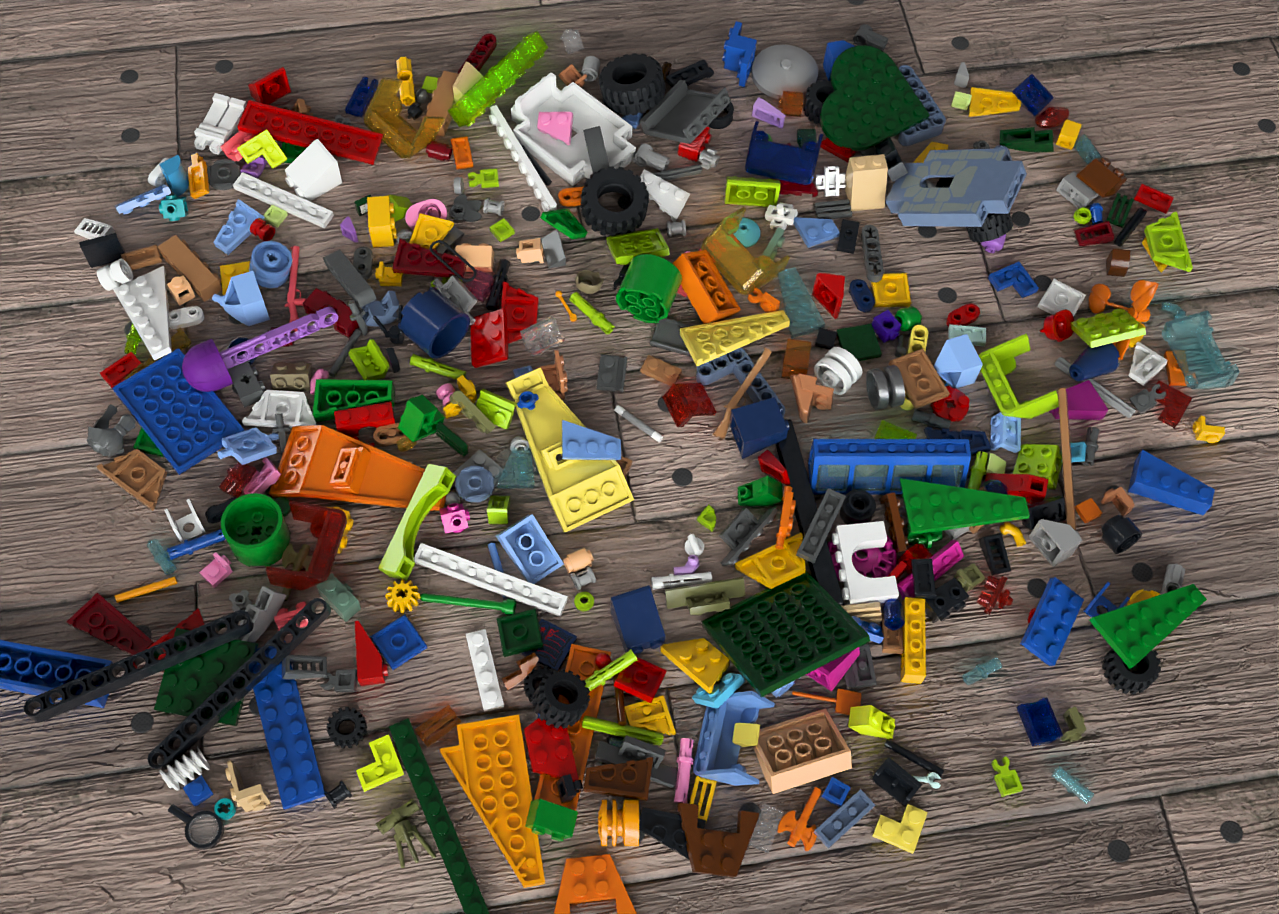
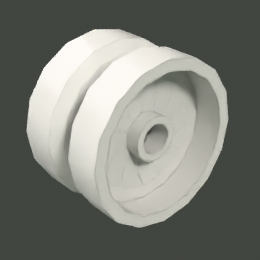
[814,347,862,395]

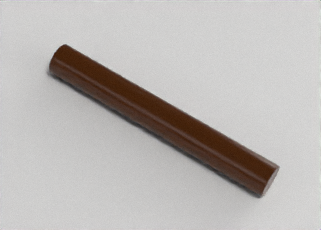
[613,673,627,726]

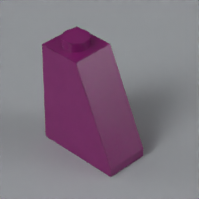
[1049,380,1108,420]

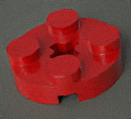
[931,386,970,422]

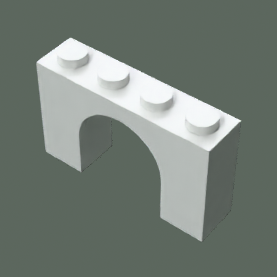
[832,521,899,605]

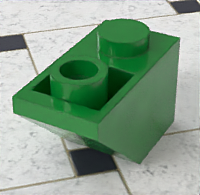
[738,476,783,506]

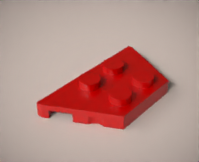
[501,282,539,344]
[524,718,579,781]

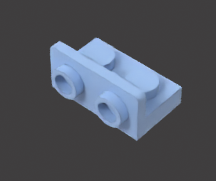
[990,412,1021,453]

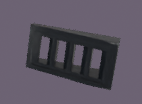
[979,533,1011,575]

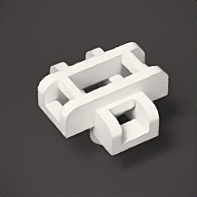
[816,166,846,197]
[765,202,798,231]

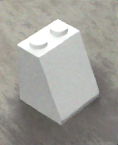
[285,139,342,201]

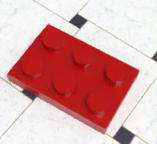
[470,309,508,368]

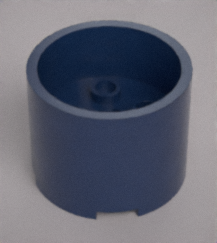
[398,287,470,359]

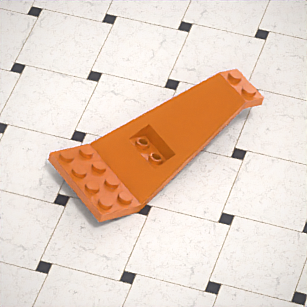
[269,425,446,511]

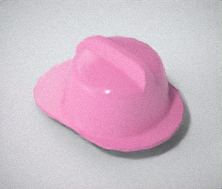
[405,199,447,230]

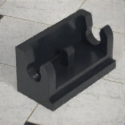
[871,757,922,807]

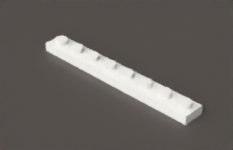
[489,105,557,212]
[414,543,568,617]

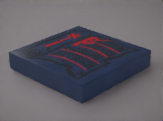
[522,618,577,672]

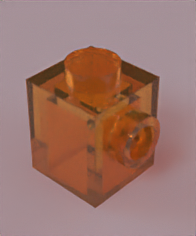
[778,91,803,117]

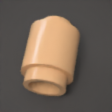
[563,548,594,573]

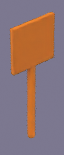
[792,688,862,715]

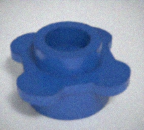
[517,391,539,410]

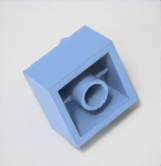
[212,271,270,326]
[934,334,983,389]

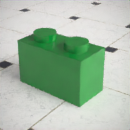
[525,799,578,841]

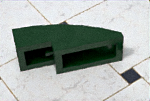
[1000,127,1054,152]

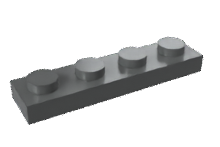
[796,488,846,563]

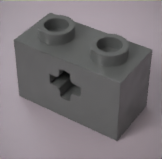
[227,361,266,408]

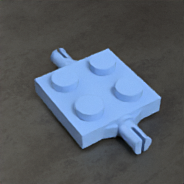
[218,427,279,465]

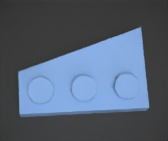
[115,184,171,215]

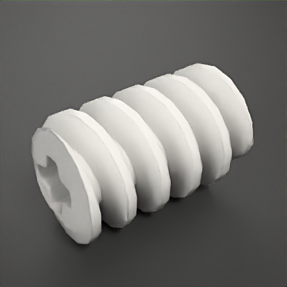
[159,747,210,791]

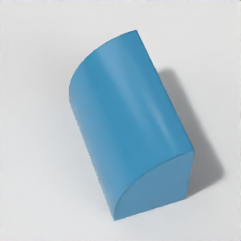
[159,155,189,197]

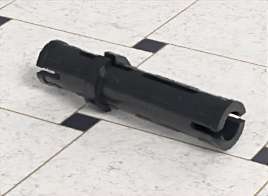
[486,259,510,311]

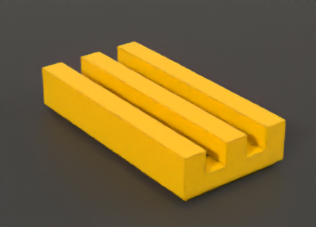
[689,775,717,823]

